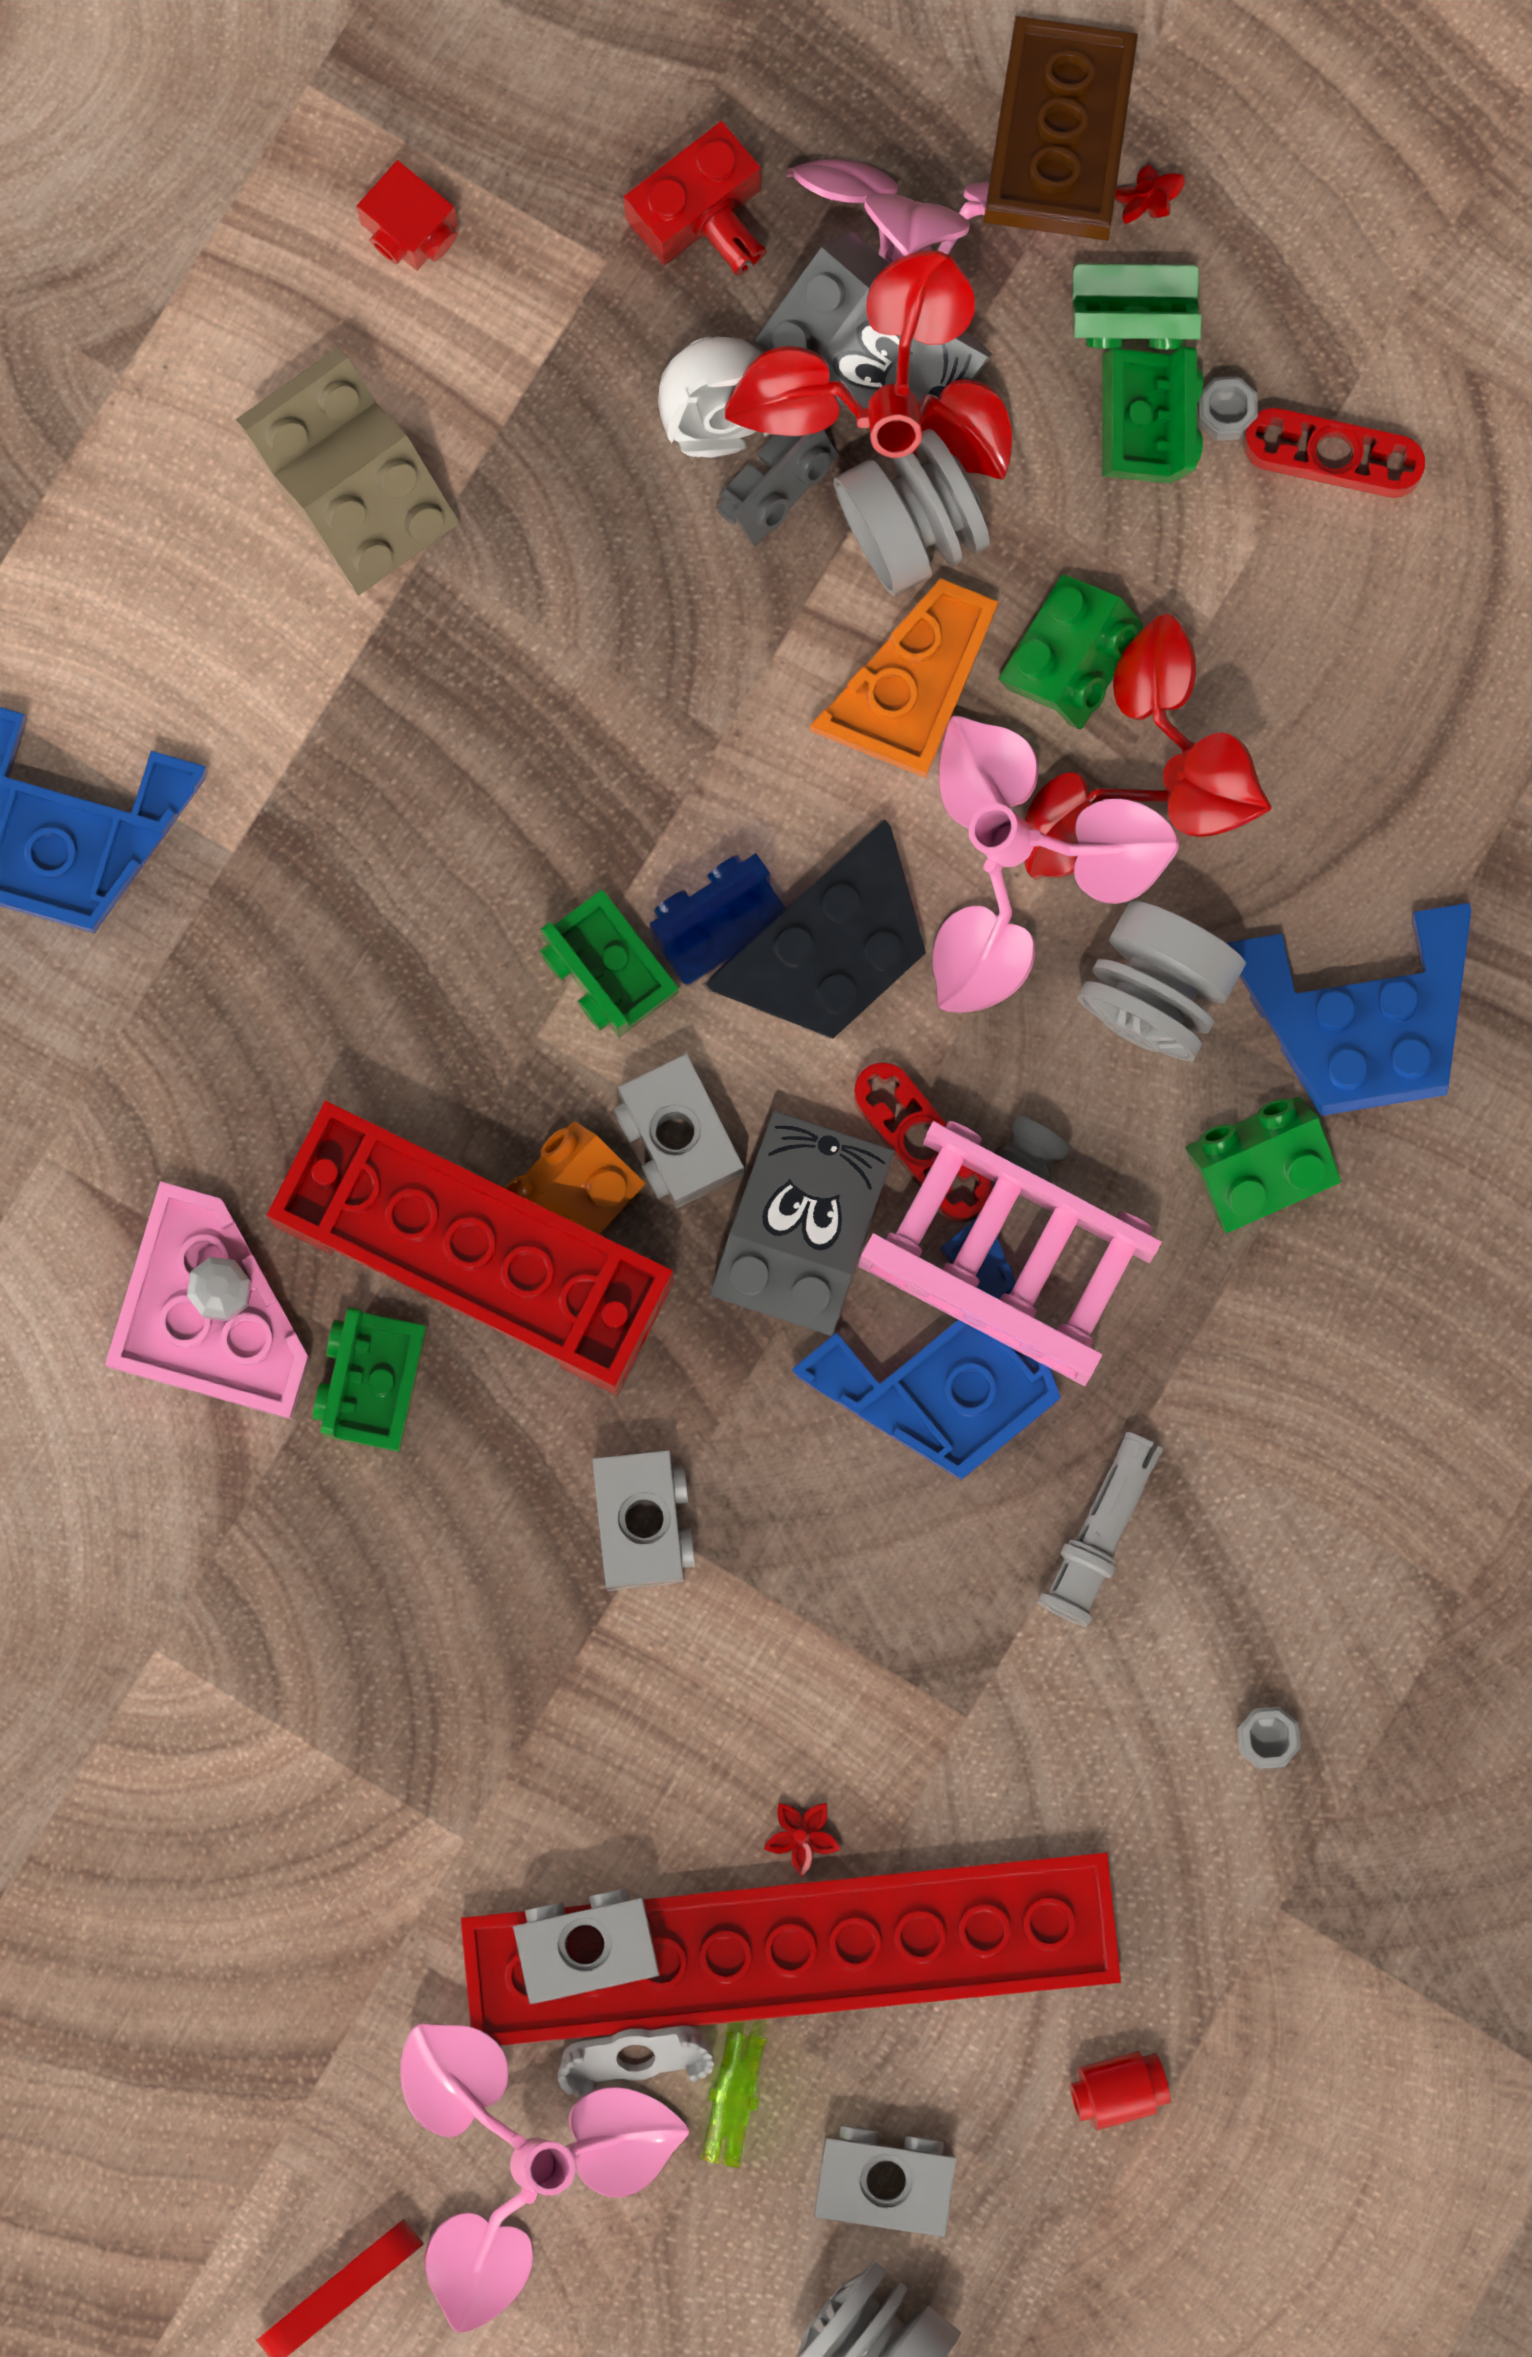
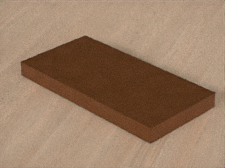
[983,16,1138,241]

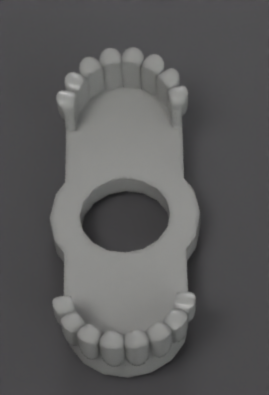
[558,2026,714,2097]

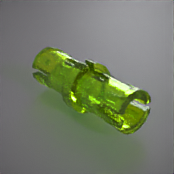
[699,2030,768,2168]

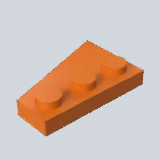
[810,578,999,778]

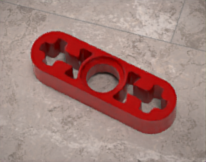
[1243,408,1425,498]
[854,1062,992,1222]
[255,2219,424,2357]

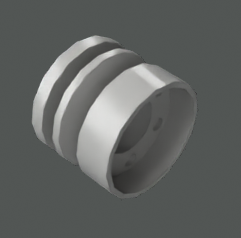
[834,429,990,596]
[1077,901,1246,1062]
[795,2261,962,2357]

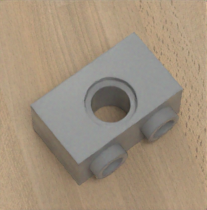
[613,1053,744,1209]
[592,1450,695,1591]
[513,1888,660,2004]
[814,2126,956,2237]

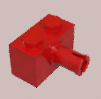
[623,120,767,276]

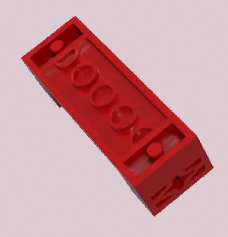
[266,1100,675,1396]

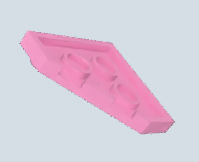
[105,1181,310,1420]

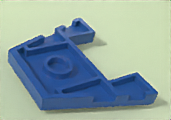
[0,707,208,934]
[1226,903,1471,1116]
[792,1217,1061,1481]

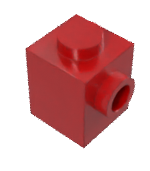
[356,159,458,271]

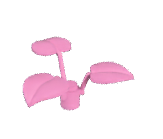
[786,159,990,264]
[932,716,1179,1013]
[400,2023,689,2333]

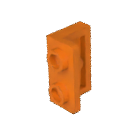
[504,1122,646,1235]

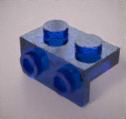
[650,853,785,986]

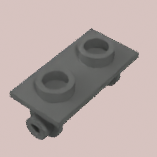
[715,430,838,547]

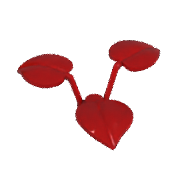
[724,251,1012,480]
[1024,613,1272,879]

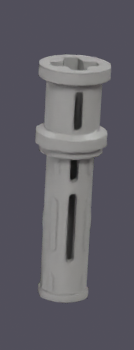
[1037,1432,1163,1627]

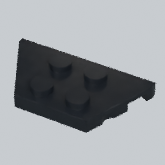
[702,819,926,1039]

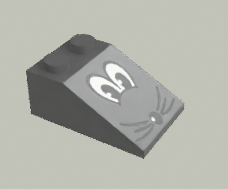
[755,231,993,410]
[709,1110,895,1336]

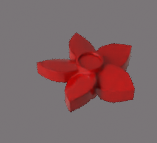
[1115,164,1186,225]
[763,1803,842,1878]

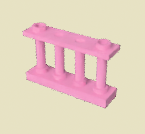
[858,1121,1162,1386]

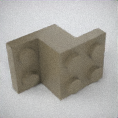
[236,346,460,596]

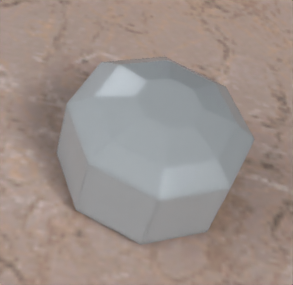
[1197,377,1258,440]
[187,1257,252,1321]
[1237,1707,1301,1770]

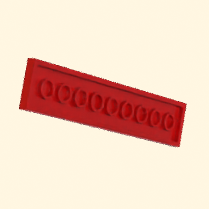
[460,1852,1121,2046]

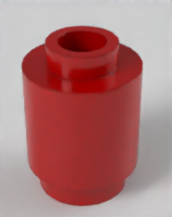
[1069,2051,1171,2131]

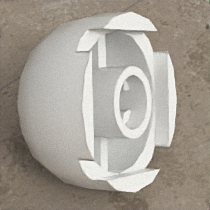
[658,337,769,458]

